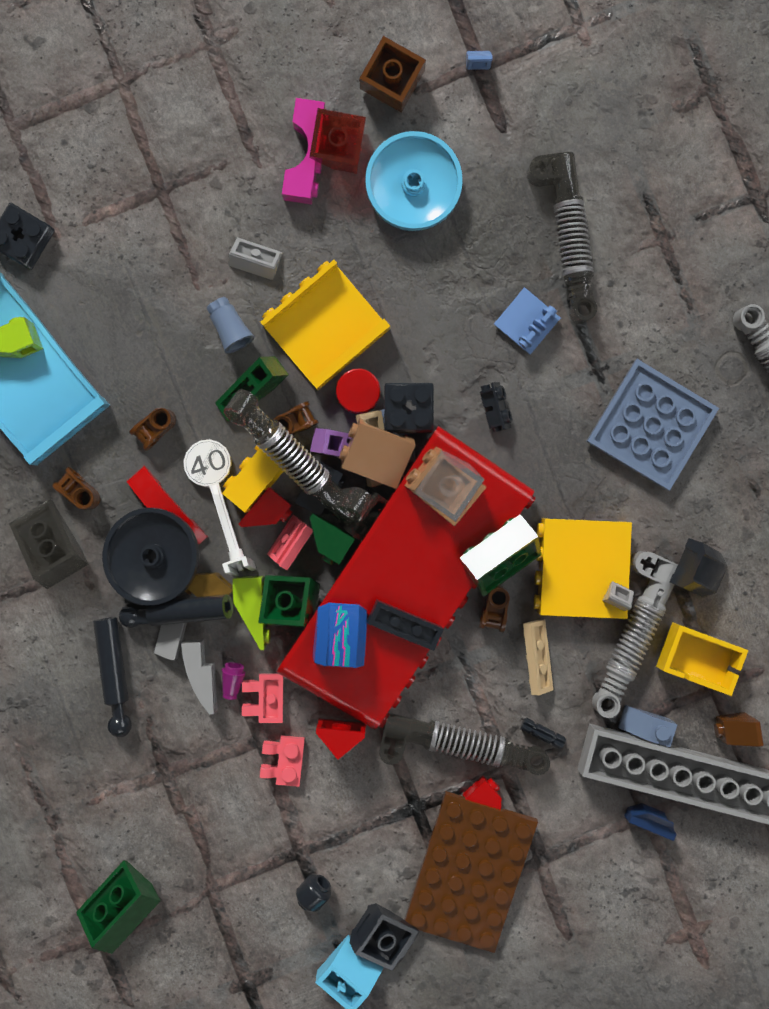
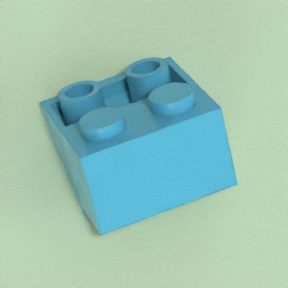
[315,935,384,1009]

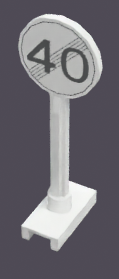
[184,439,257,577]

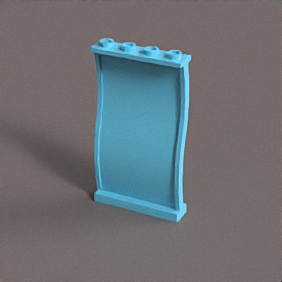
[0,272,110,465]

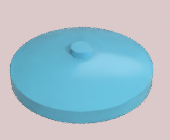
[365,131,462,231]

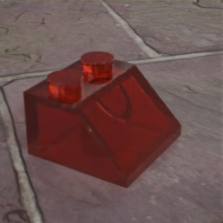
[309,108,366,174]

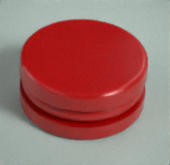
[336,369,381,414]

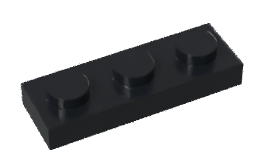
[367,599,444,651]

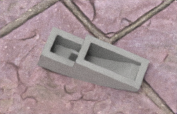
[181,639,218,715]

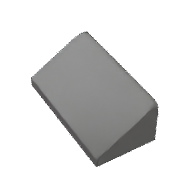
[228,237,282,280]
[154,623,187,661]

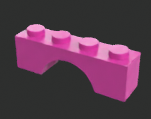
[282,98,329,205]

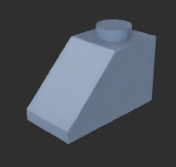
[618,705,677,748]

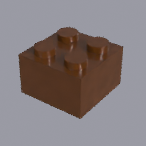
[359,36,426,113]

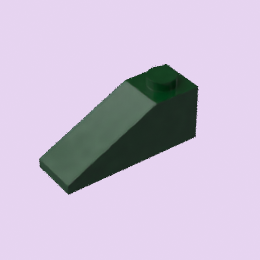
[215,356,289,422]

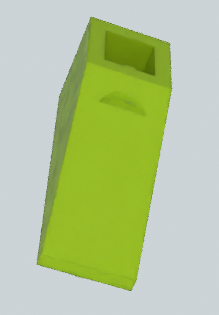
[0,317,43,358]
[233,576,270,650]

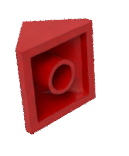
[316,718,366,760]

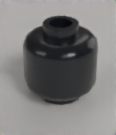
[296,874,331,912]

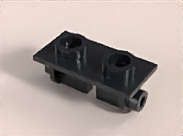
[480,382,513,433]

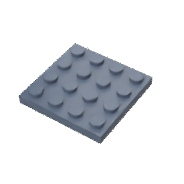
[586,359,719,491]

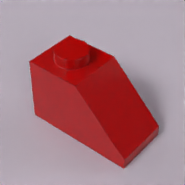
[238,487,293,527]
[462,775,502,810]

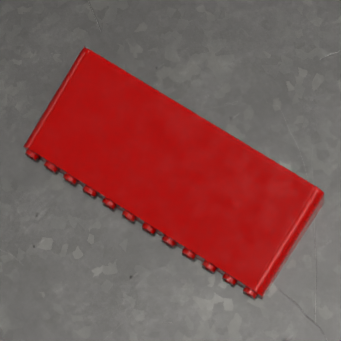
[276,426,536,730]

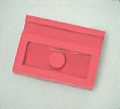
[267,515,313,570]

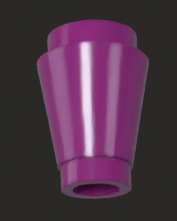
[222,662,246,700]

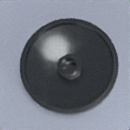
[102,508,199,605]

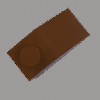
[714,712,764,747]

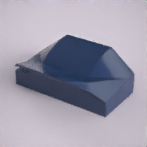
[624,803,677,841]

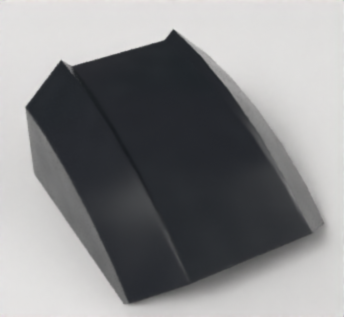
[670,538,728,598]
[349,903,419,971]

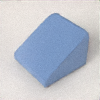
[466,51,492,70]

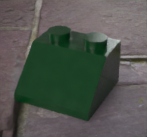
[310,513,356,565]
[258,575,320,627]

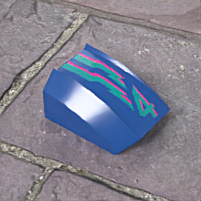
[312,603,367,668]

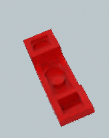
[126,466,208,545]

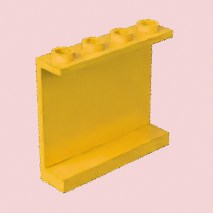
[260,260,390,390]
[534,518,632,619]

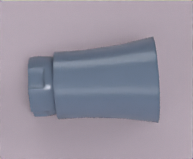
[207,297,255,353]

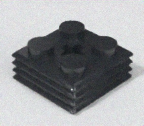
[0,203,55,270]
[384,383,434,433]

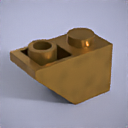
[185,572,233,597]

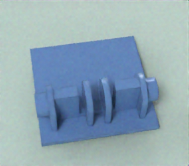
[494,287,561,354]

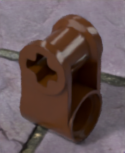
[271,401,319,438]
[129,408,176,451]
[52,467,101,510]
[479,585,510,633]

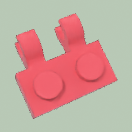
[242,674,283,723]
[260,735,305,787]

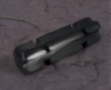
[520,718,566,749]

